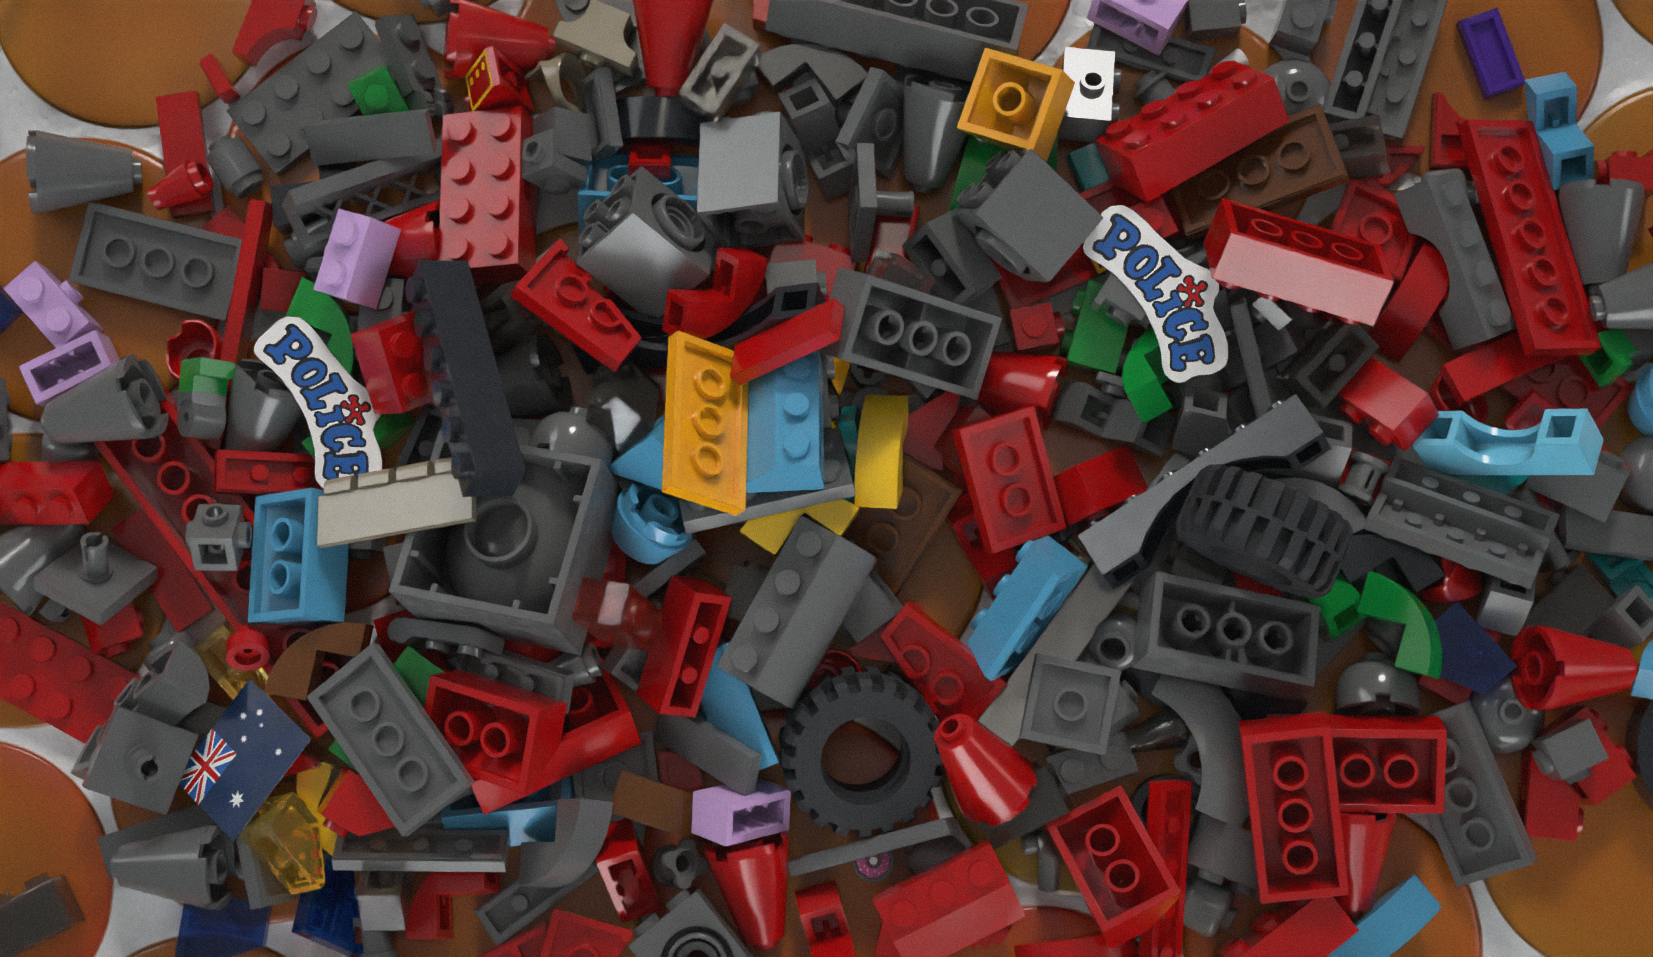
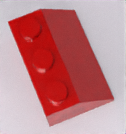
[425,669,567,795]
[1045,786,1182,950]
[872,839,1026,957]

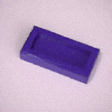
[1456,8,1525,100]

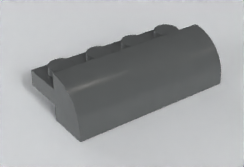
[1324,0,1448,143]
[1364,456,1560,589]
[716,515,878,709]

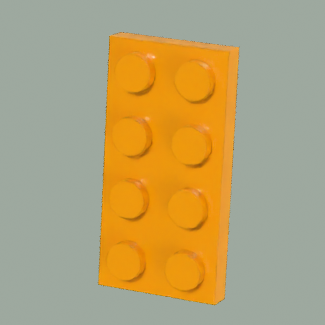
[662,331,749,516]

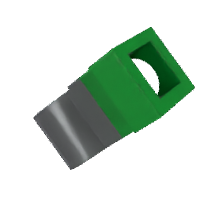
[1578,328,1653,388]
[177,357,236,440]

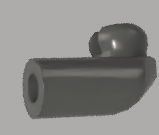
[1021,829,1059,892]

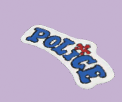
[1083,205,1228,383]
[254,316,382,489]

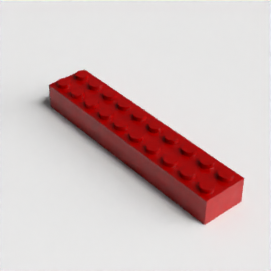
[93,353,355,739]

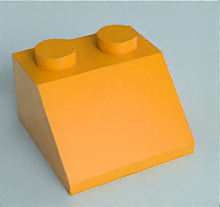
[957,48,1075,162]

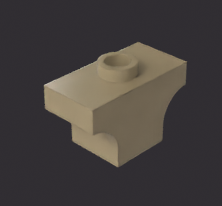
[553,0,639,78]

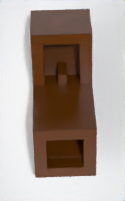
[263,622,374,701]
[611,770,713,844]

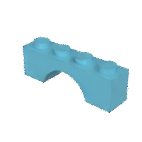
[1413,408,1604,475]

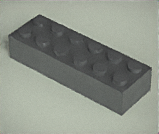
[765,0,1029,82]

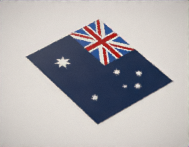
[179,678,311,842]

